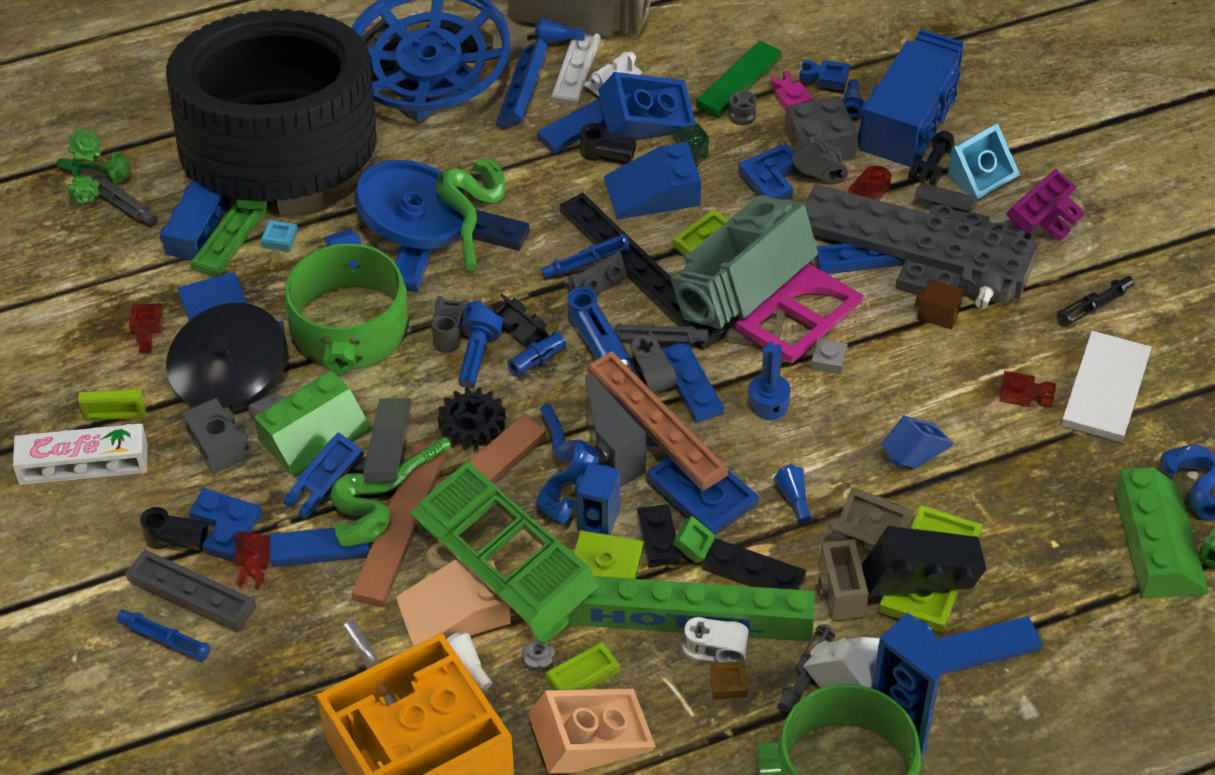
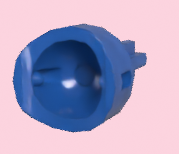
[458,301,505,388]
[748,341,791,420]

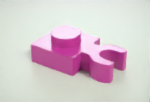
[770,71,813,111]

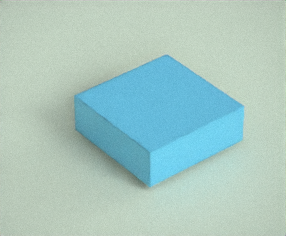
[261,220,298,252]

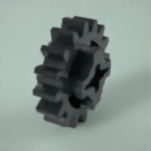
[438,387,506,449]

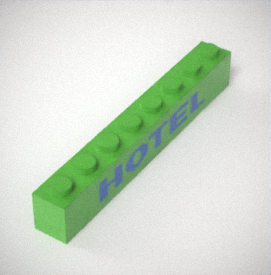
[567,576,815,642]

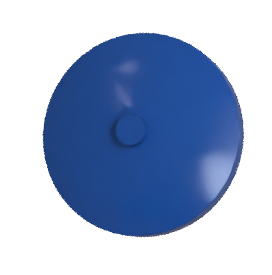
[355,160,467,249]

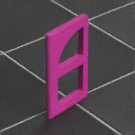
[734,263,864,364]

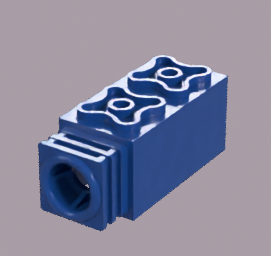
[858,29,964,167]

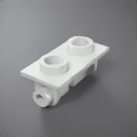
[584,51,642,97]

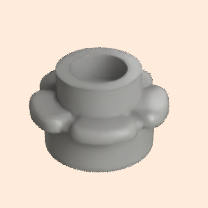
[521,639,555,671]

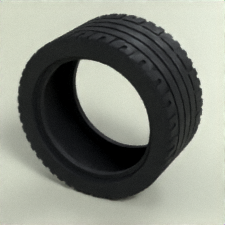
[166,9,377,201]

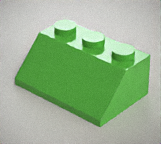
[254,370,371,478]

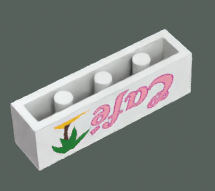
[13,424,148,485]

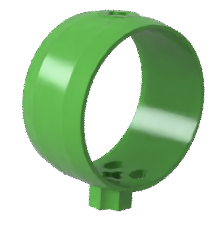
[284,244,409,374]
[758,684,921,775]

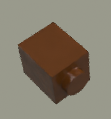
[915,279,964,330]

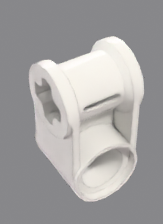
[682,617,749,663]

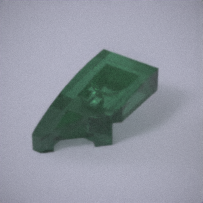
[672,124,709,168]

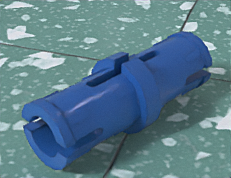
[507,331,566,377]

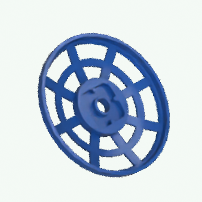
[351,0,510,112]

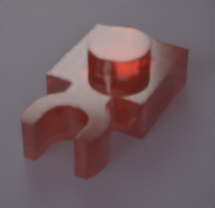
[999,371,1056,407]
[233,531,270,590]

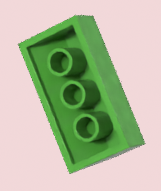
[1115,467,1209,598]

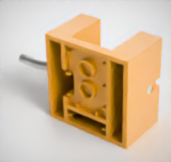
[316,620,514,775]

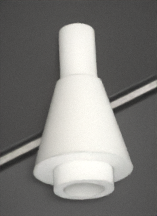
[447,632,492,691]

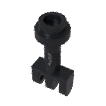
[908,130,955,186]

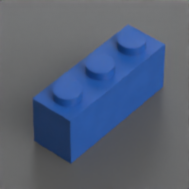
[160,180,232,260]

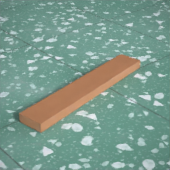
[587,351,728,491]
[352,443,447,607]

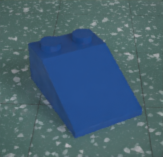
[598,72,696,139]
[604,142,701,220]

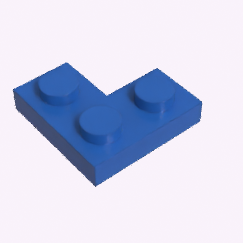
[738,143,798,200]
[189,488,262,563]

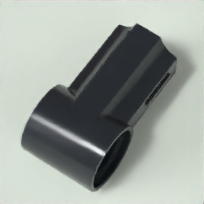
[580,123,637,162]
[140,507,209,551]

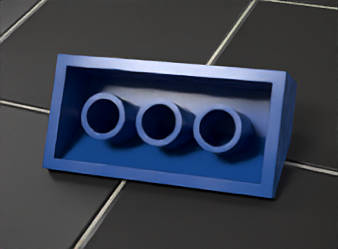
[872,612,940,756]

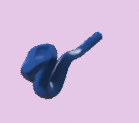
[536,403,599,523]
[1160,444,1215,520]

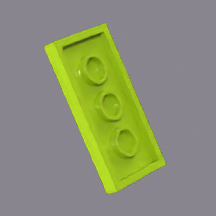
[879,505,983,633]

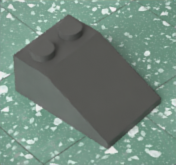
[585,373,646,487]

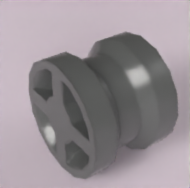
[728,90,757,126]

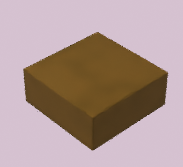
[710,661,748,700]

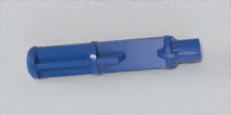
[541,234,629,279]
[117,609,210,662]

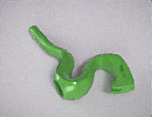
[436,158,506,271]
[330,437,451,547]

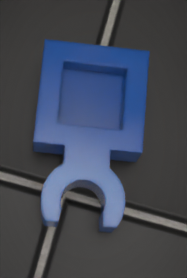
[799,60,850,91]

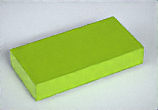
[78,390,147,420]
[545,642,621,690]

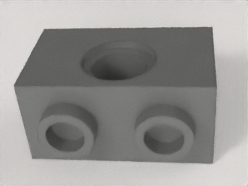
[182,398,248,474]

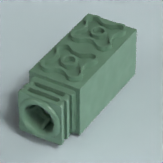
[671,195,818,329]

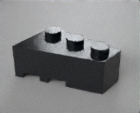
[862,526,987,597]

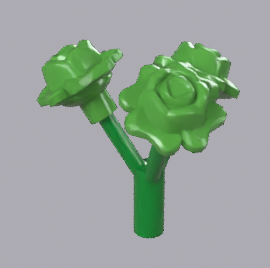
[57,129,130,205]

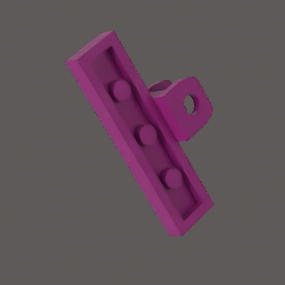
[1005,168,1085,241]

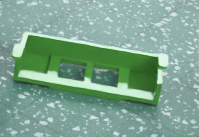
[410,461,599,644]

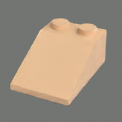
[396,557,511,646]
[528,689,656,774]

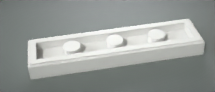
[551,33,602,106]

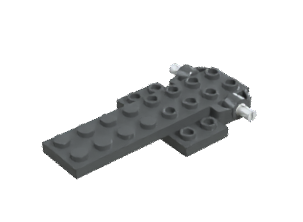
[805,184,1039,309]

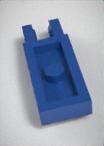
[283,432,364,519]

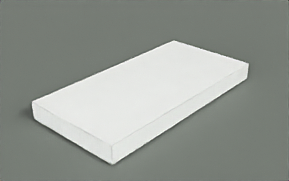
[1061,331,1152,443]

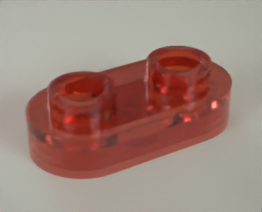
[848,166,892,200]

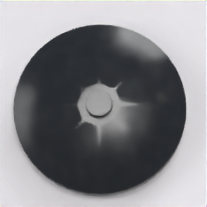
[166,303,288,412]

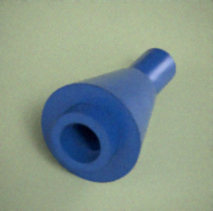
[535,18,586,44]
[842,79,864,120]
[773,464,812,523]

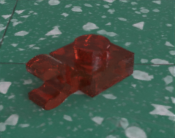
[129,303,164,354]

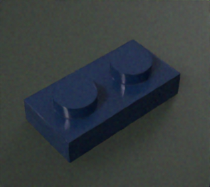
[473,210,530,251]

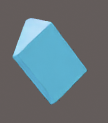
[947,123,1020,199]

